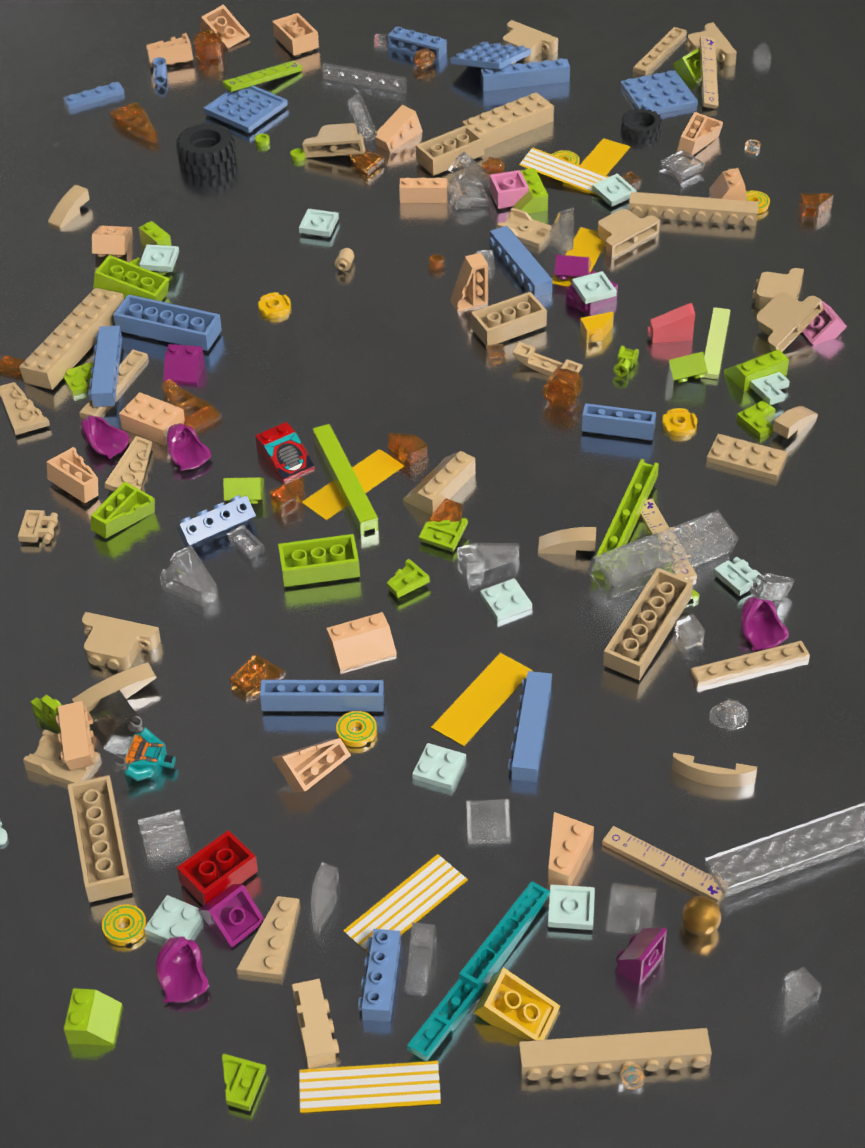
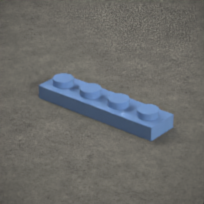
[63,82,124,110]

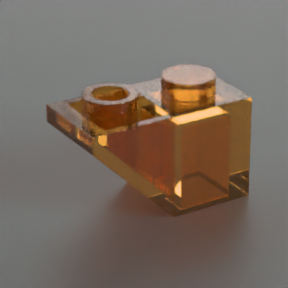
[799,193,833,218]
[388,433,427,467]
[270,477,305,517]

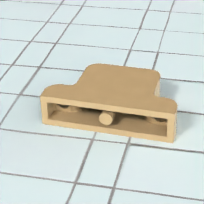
[503,20,558,61]
[685,23,737,66]
[302,123,365,158]
[598,209,660,259]
[752,268,804,309]
[757,292,823,352]
[82,612,161,670]

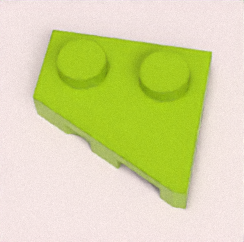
[419,518,468,552]
[387,559,430,598]
[222,1054,266,1111]

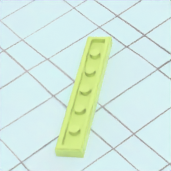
[702,308,731,379]

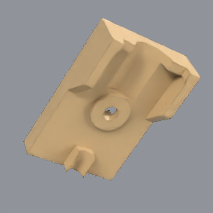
[497,207,554,249]
[23,730,101,784]

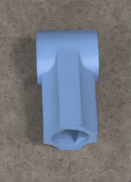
[153,57,167,86]

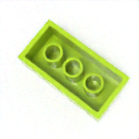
[93,255,170,302]
[278,534,360,587]

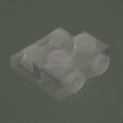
[448,178,489,209]
[138,809,189,858]

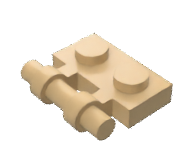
[18,510,58,544]

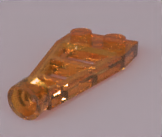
[110,102,158,142]
[162,379,222,432]

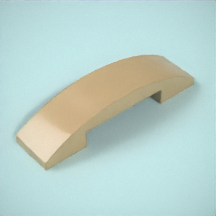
[512,342,583,379]
[671,753,757,787]

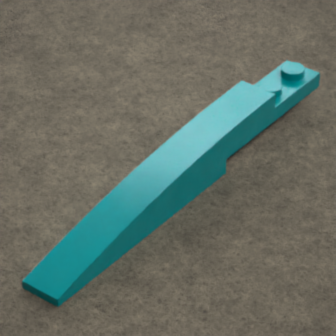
[407,881,550,1062]

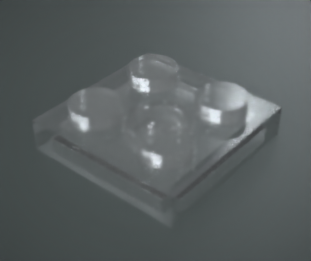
[660,150,705,180]

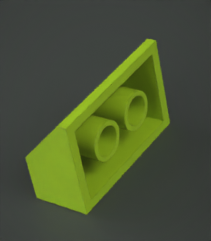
[513,168,548,214]
[724,349,789,392]

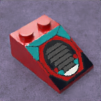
[255,422,315,482]

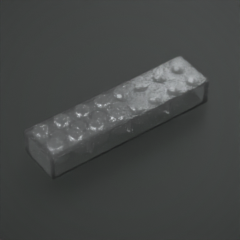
[588,510,739,600]

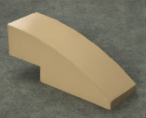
[48,185,90,229]
[773,406,818,439]
[538,527,596,555]

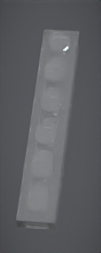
[322,63,407,93]
[347,93,377,143]

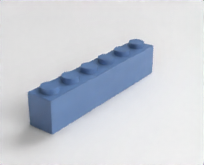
[481,59,570,92]
[488,226,552,298]
[89,325,122,407]
[508,671,552,782]
[260,680,384,711]

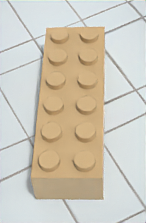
[462,92,554,149]
[603,568,693,680]
[67,775,133,902]

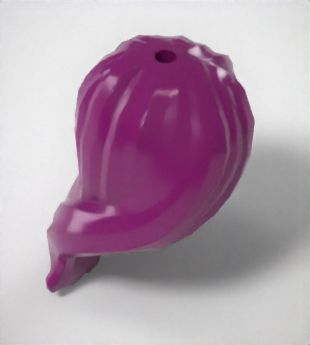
[80,415,130,459]
[167,423,211,472]
[741,595,789,651]
[156,936,209,1003]

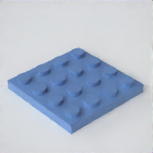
[450,42,531,69]
[620,70,698,115]
[203,86,288,133]

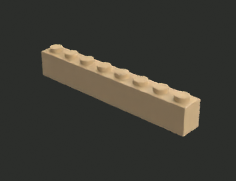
[629,192,759,226]
[519,1028,712,1080]

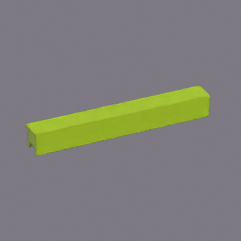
[312,424,378,535]
[592,459,659,581]

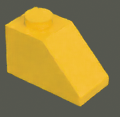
[580,312,614,344]

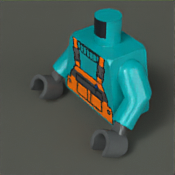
[112,716,176,781]

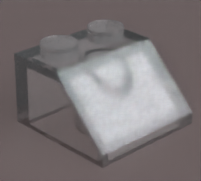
[606,882,657,935]

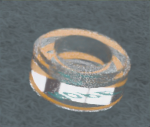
[745,140,761,153]
[620,1064,645,1090]

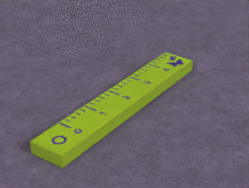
[223,60,302,92]

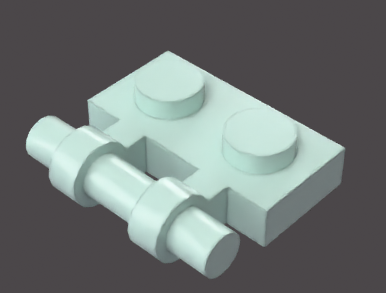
[714,557,764,596]

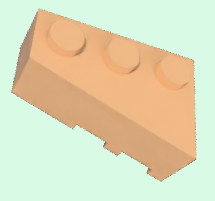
[146,33,193,67]
[373,105,423,153]

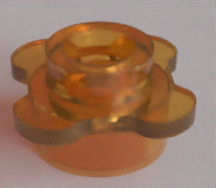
[428,254,445,269]

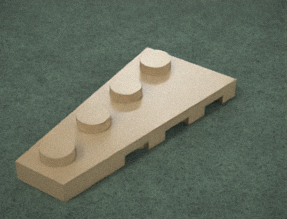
[0,382,50,435]
[105,436,152,491]
[237,896,300,980]

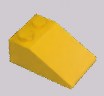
[473,968,560,1041]

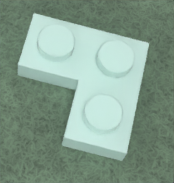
[750,372,790,405]

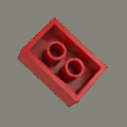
[177,830,258,906]

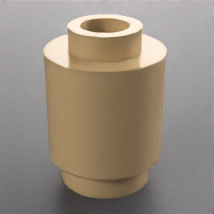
[335,248,354,271]

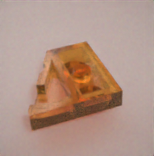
[350,150,384,176]
[428,498,462,522]
[230,654,285,693]

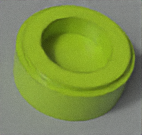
[254,133,270,147]
[290,148,306,162]

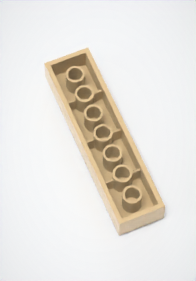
[19,288,124,389]

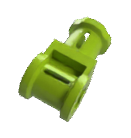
[613,346,639,377]

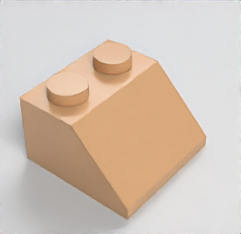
[709,168,747,201]

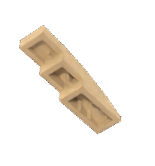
[72,662,157,712]

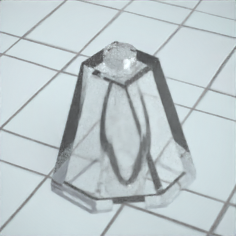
[160,545,219,607]

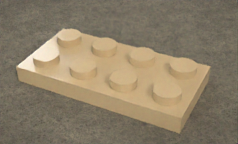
[707,434,788,481]

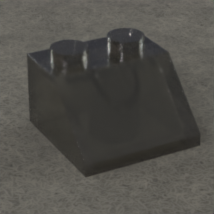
[89,690,138,749]

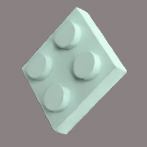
[592,174,637,207]
[299,209,339,237]
[139,245,179,272]
[572,271,617,304]
[480,578,532,622]
[412,743,466,791]
[548,885,595,930]
[144,895,204,942]

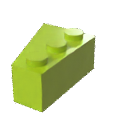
[91,481,155,538]

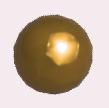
[681,896,721,936]

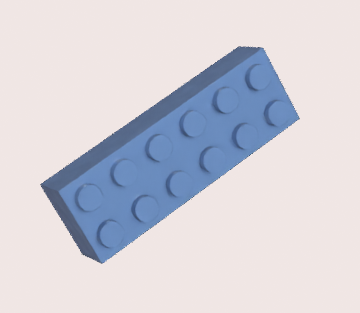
[113,294,222,351]

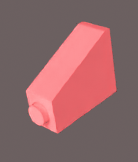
[647,303,695,344]

